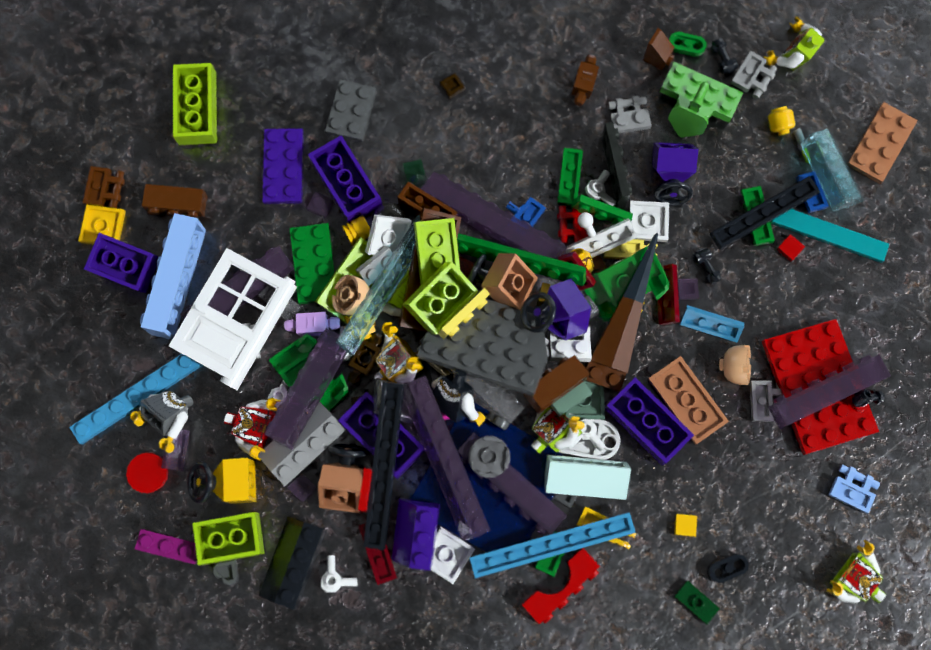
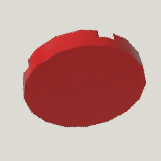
[126,453,169,494]

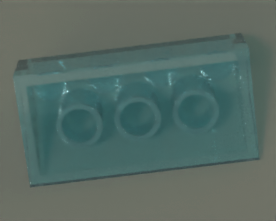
[800,129,865,212]

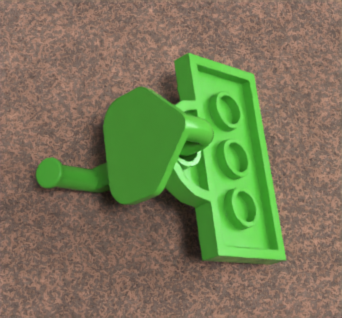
[660,62,743,137]

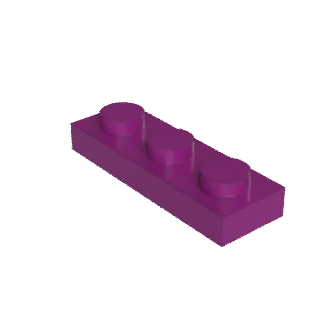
[135,529,197,564]

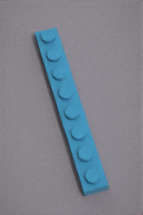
[69,354,203,445]
[470,512,636,578]

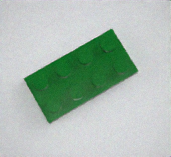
[290,223,335,305]

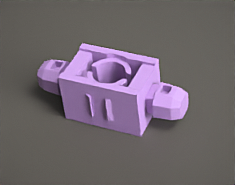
[284,312,341,337]

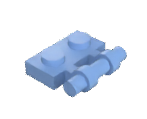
[828,464,880,514]

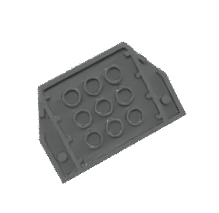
[417,295,548,396]

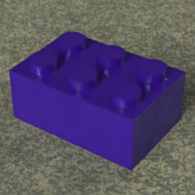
[84,233,159,293]

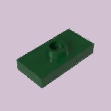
[674,580,720,625]

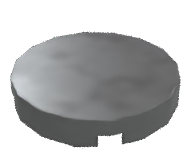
[468,436,510,478]

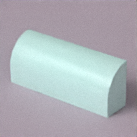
[544,455,631,500]

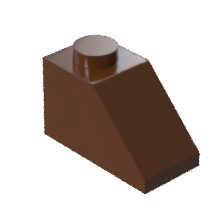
[643,28,675,70]

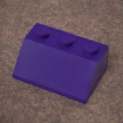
[392,498,440,571]

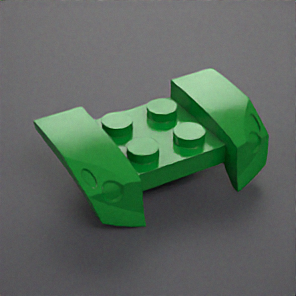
[584,245,669,322]
[269,334,348,412]

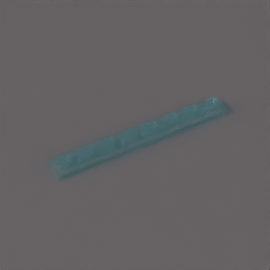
[336,215,421,355]

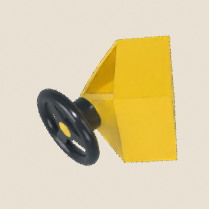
[187,458,256,504]

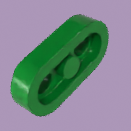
[669,32,707,57]

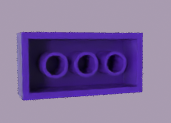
[308,135,383,224]
[605,377,694,466]
[338,392,426,479]

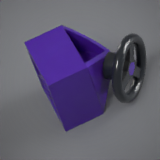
[652,142,698,206]
[521,279,592,340]

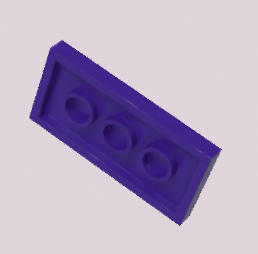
[263,128,304,204]

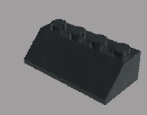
[258,516,326,610]

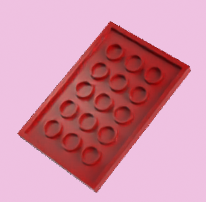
[761,319,879,455]

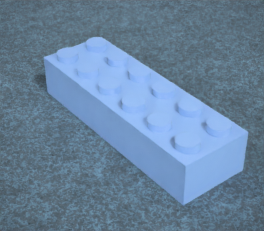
[140,213,206,340]

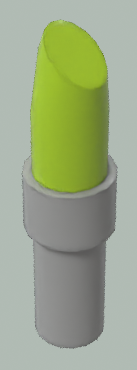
[793,128,812,164]

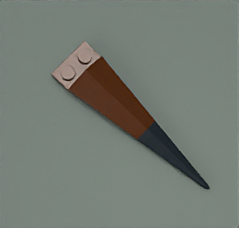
[585,233,658,392]

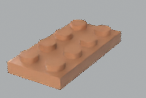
[846,102,918,184]
[648,356,729,445]

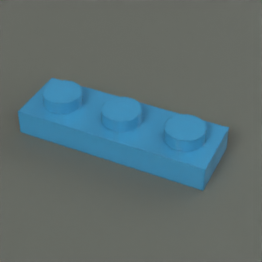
[680,305,744,343]

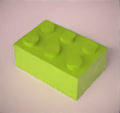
[402,262,479,335]
[193,512,265,565]

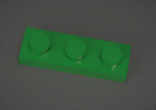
[557,148,583,206]
[740,186,775,246]
[571,194,633,225]

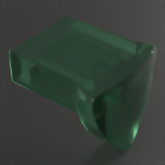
[403,159,429,187]

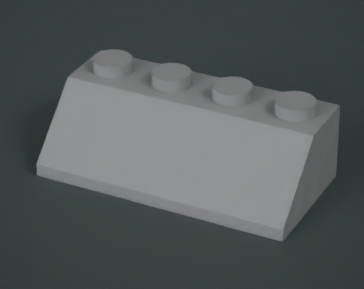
[258,400,346,486]

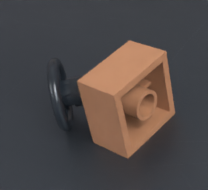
[468,253,538,310]
[318,444,368,513]

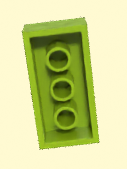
[173,63,217,145]

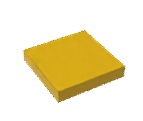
[78,204,126,245]

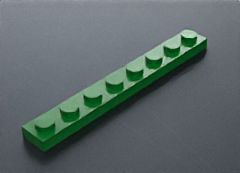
[457,233,586,286]

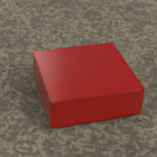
[776,234,805,262]

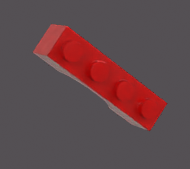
[521,548,600,624]

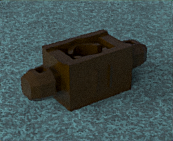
[348,333,383,385]

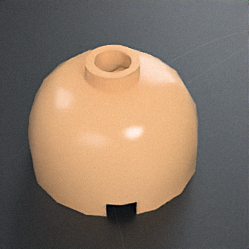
[332,275,371,316]
[719,345,751,385]

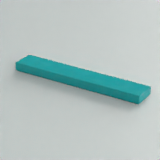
[771,209,889,263]

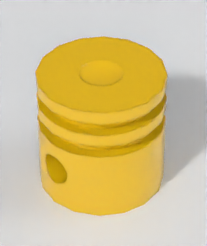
[342,215,371,246]

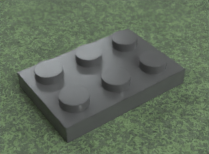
[325,80,377,142]

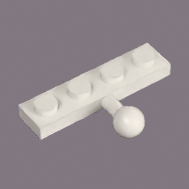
[557,212,637,258]

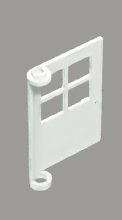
[169,248,297,390]

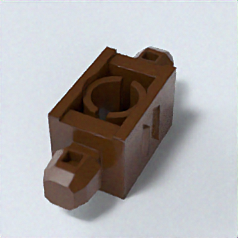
[571,55,599,106]

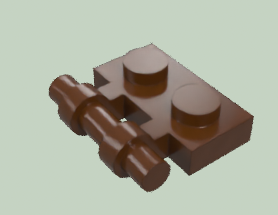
[83,166,125,209]

